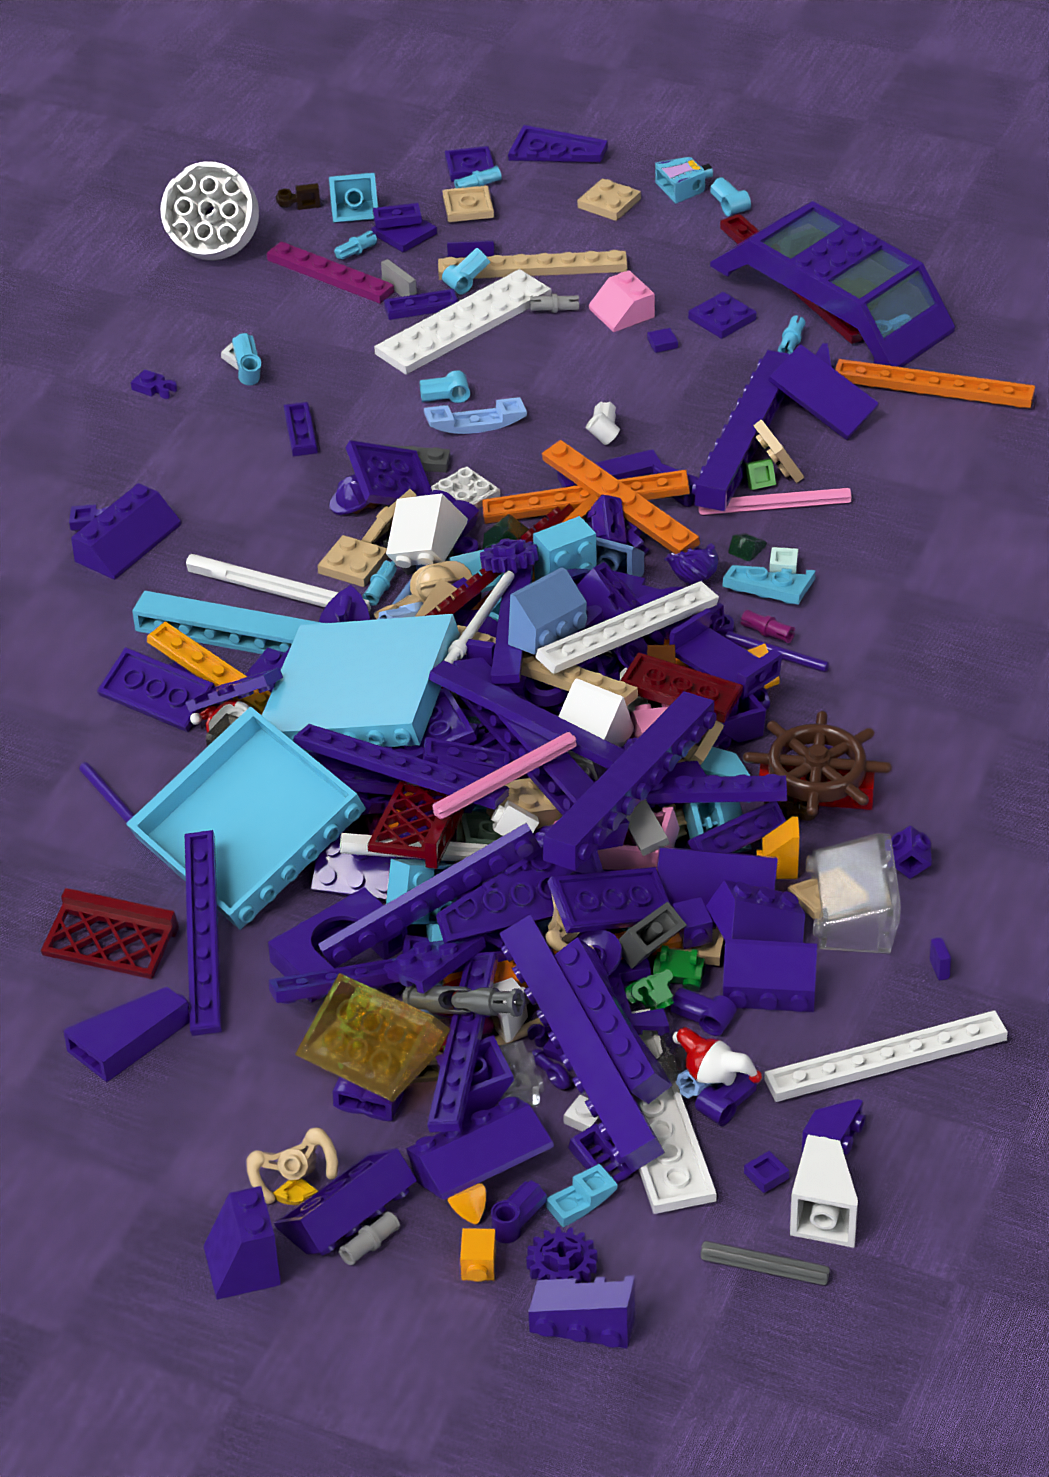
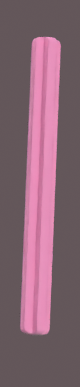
[698,488,852,515]
[432,732,577,819]

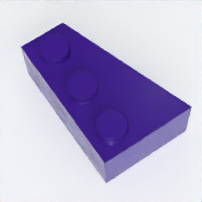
[577,562,644,638]
[528,1275,635,1349]

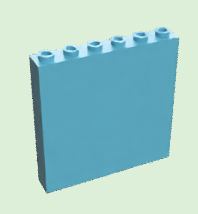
[262,614,460,752]
[126,706,366,930]

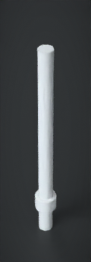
[444,571,515,664]

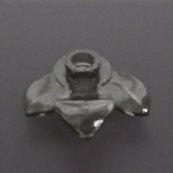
[657,1032,687,1081]

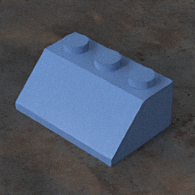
[596,537,644,577]
[508,567,587,655]

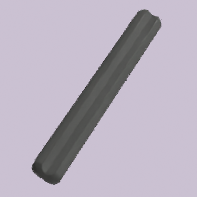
[701,1241,830,1285]

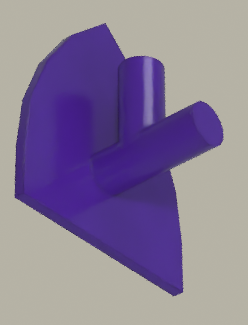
[319,585,371,623]

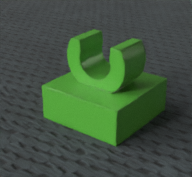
[745,459,776,490]

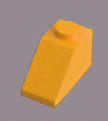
[756,817,799,879]

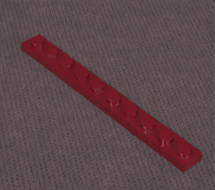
[720,214,864,344]
[425,503,574,616]

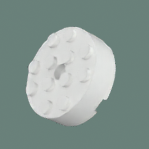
[161,162,259,260]

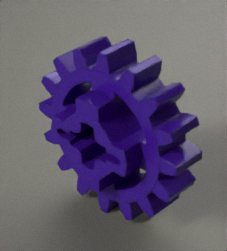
[480,538,539,574]
[526,1227,598,1283]

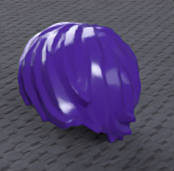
[664,543,719,584]

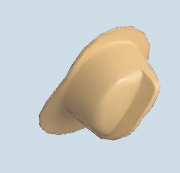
[410,561,472,602]

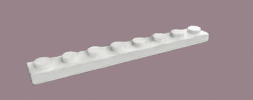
[535,581,719,674]
[764,1010,1008,1102]

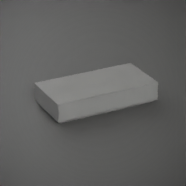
[381,259,417,297]
[626,799,670,856]

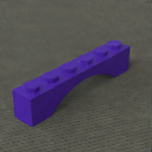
[554,937,673,1104]

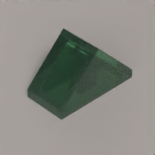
[482,514,529,550]

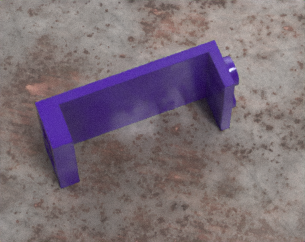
[669,608,782,699]

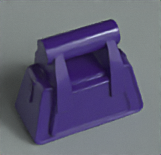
[584,494,627,544]

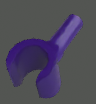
[527,1024,552,1047]

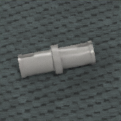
[530,294,579,313]
[339,1212,400,1265]

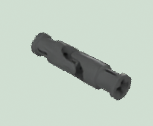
[403,985,525,1017]

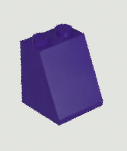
[204,1186,281,1300]

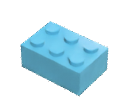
[533,516,597,581]

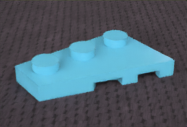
[723,565,816,604]

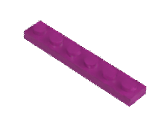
[267,242,394,304]

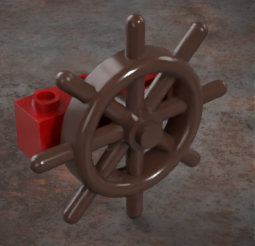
[743,711,892,816]

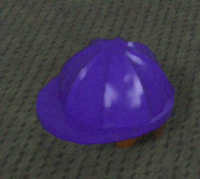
[329,474,378,515]

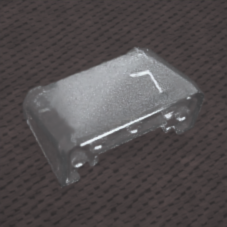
[806,833,901,954]

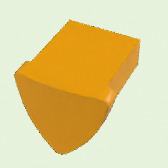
[447,1183,486,1224]

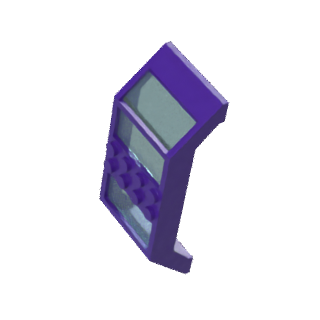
[710,201,955,367]

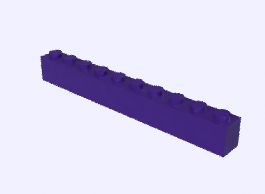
[692,350,790,511]
[453,657,630,850]
[543,691,716,871]
[499,915,665,1173]

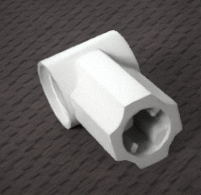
[586,402,620,445]

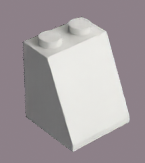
[386,494,468,568]
[559,678,635,780]
[790,1135,858,1248]

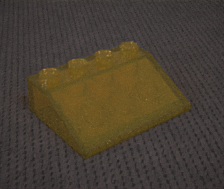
[295,973,450,1102]

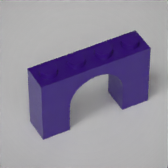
[268,887,408,1003]

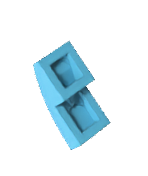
[545,1164,618,1227]

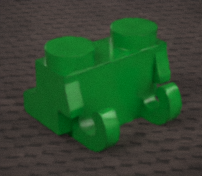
[653,945,706,991]
[625,970,674,1010]

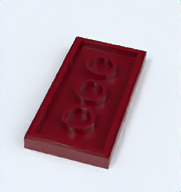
[620,653,743,723]

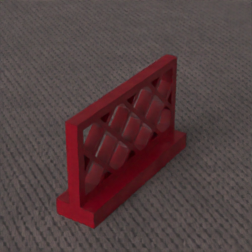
[367,781,466,869]
[41,888,179,979]

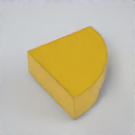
[273,1178,318,1205]

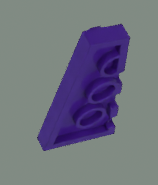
[508,125,608,162]

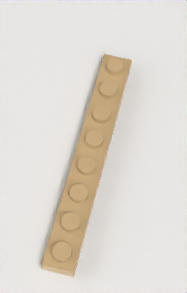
[438,250,627,280]
[457,625,638,706]

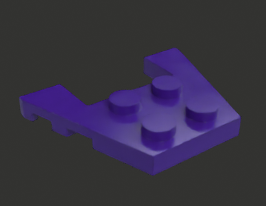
[608,958,670,1036]

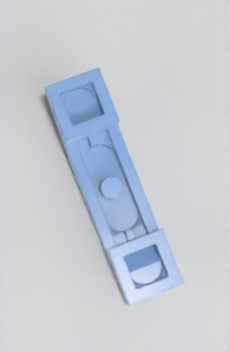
[424,397,527,434]

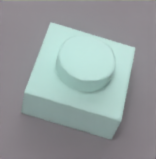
[769,547,798,574]

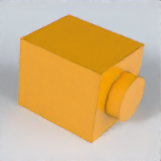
[460,1228,496,1282]

